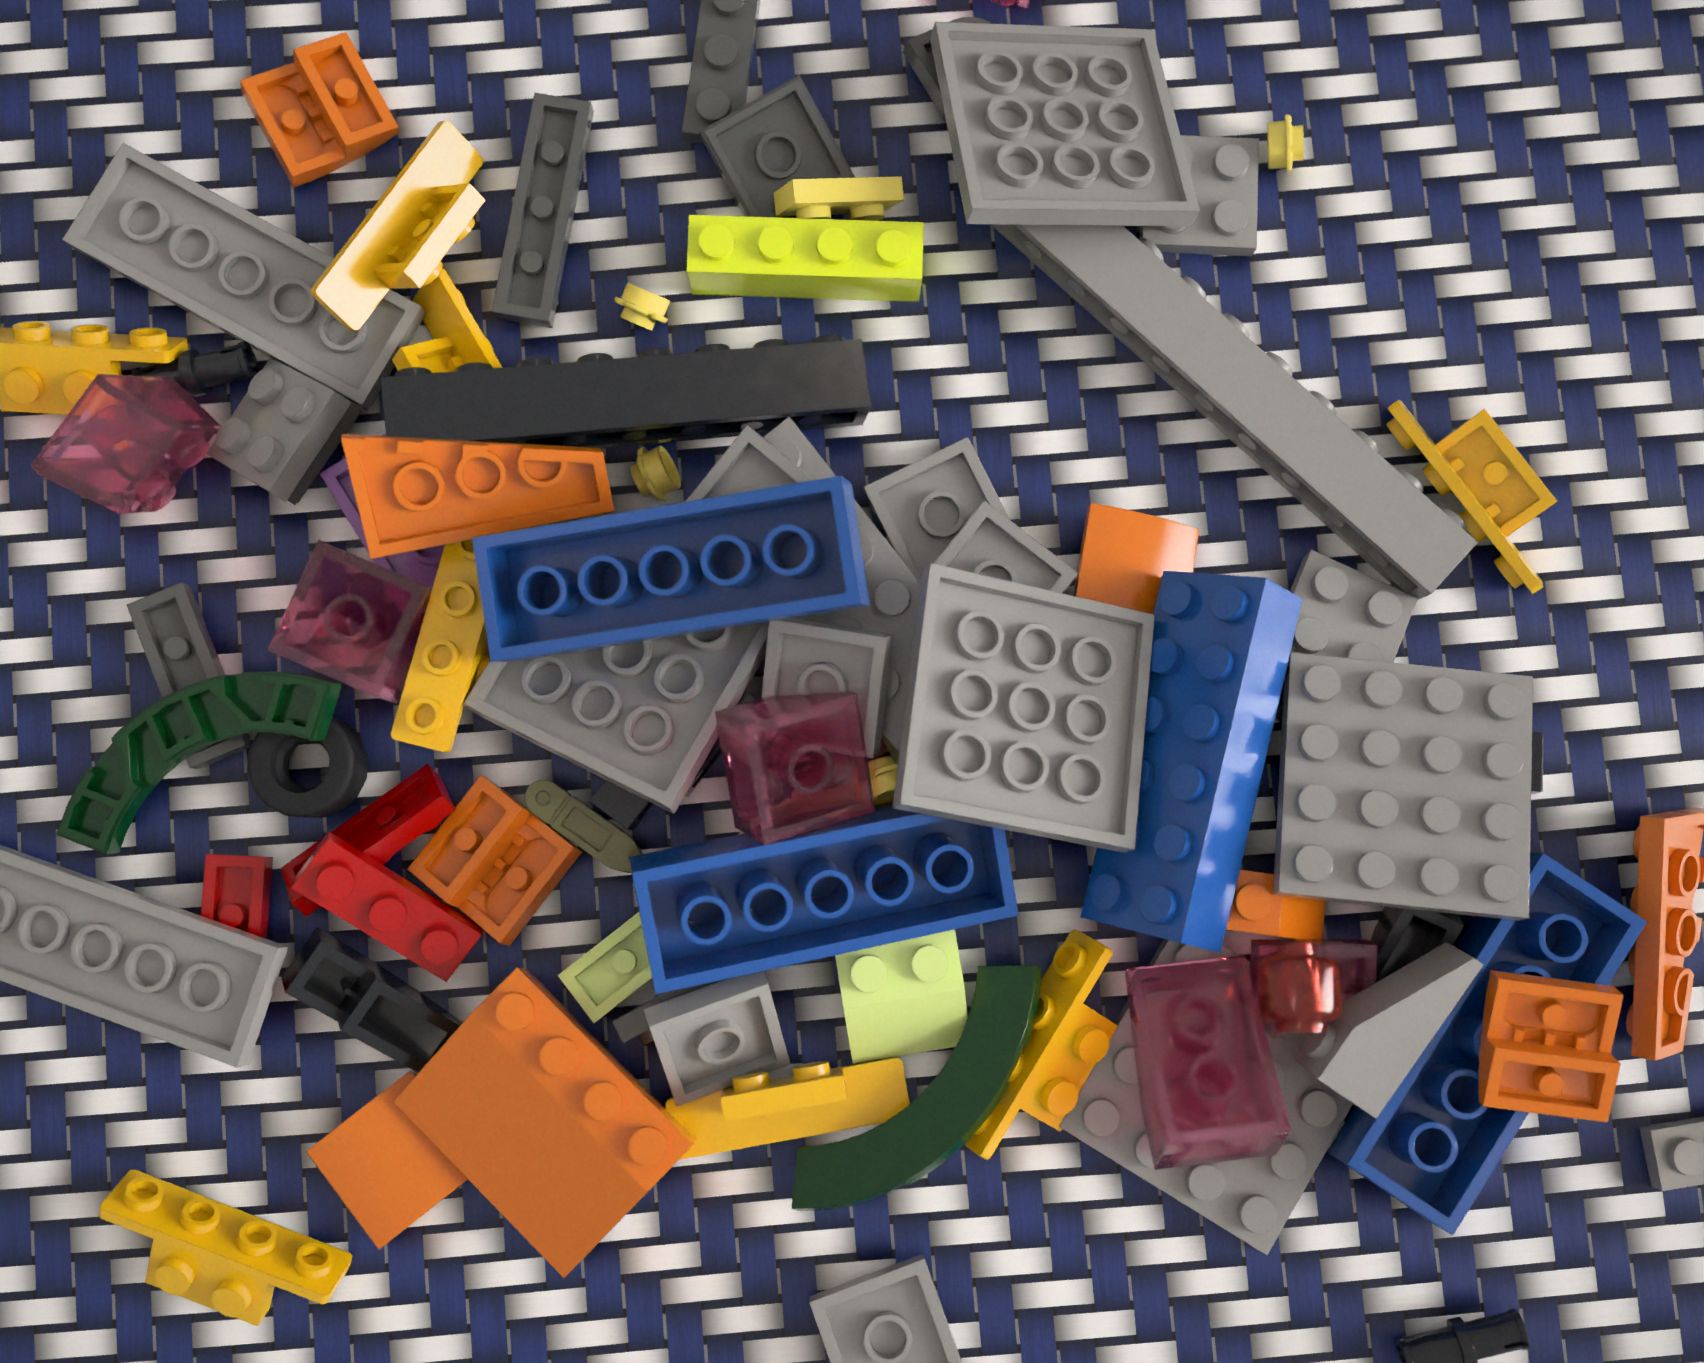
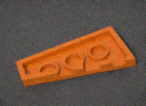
[341,434,614,559]
[1626,807,1704,1061]

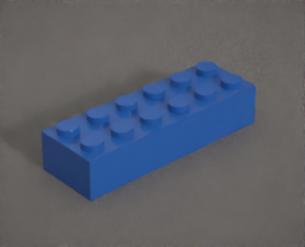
[472,476,870,662]
[1080,571,1303,953]
[629,803,1019,994]
[1327,853,1647,1236]

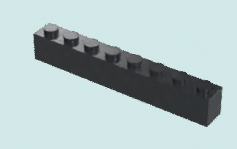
[380,334,872,448]

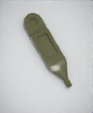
[525,780,643,873]

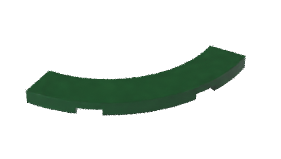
[56,671,342,854]
[792,965,1042,1211]

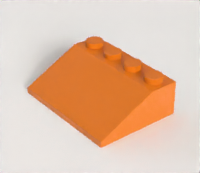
[394,967,696,1278]

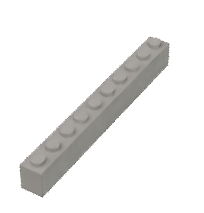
[991,224,1478,600]

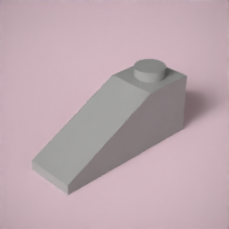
[1295,942,1484,1118]

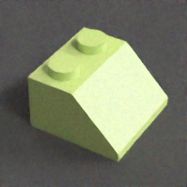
[835,929,968,1064]

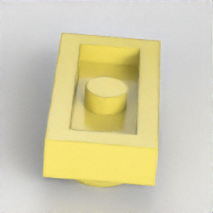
[774,176,904,221]

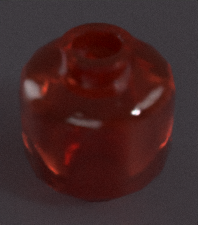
[1257,943,1343,1033]

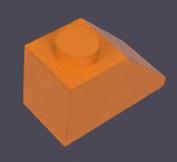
[1226,870,1326,942]

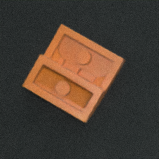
[240,32,399,188]
[1073,503,1200,614]
[407,775,583,946]
[1479,970,1624,1123]
[306,1070,468,1250]

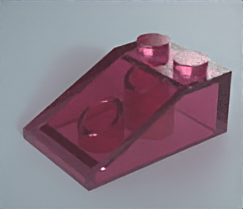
[1125,955,1292,1170]

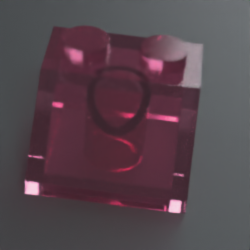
[30,374,221,514]
[268,539,431,704]
[715,691,875,845]

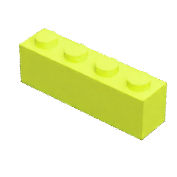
[687,215,924,302]

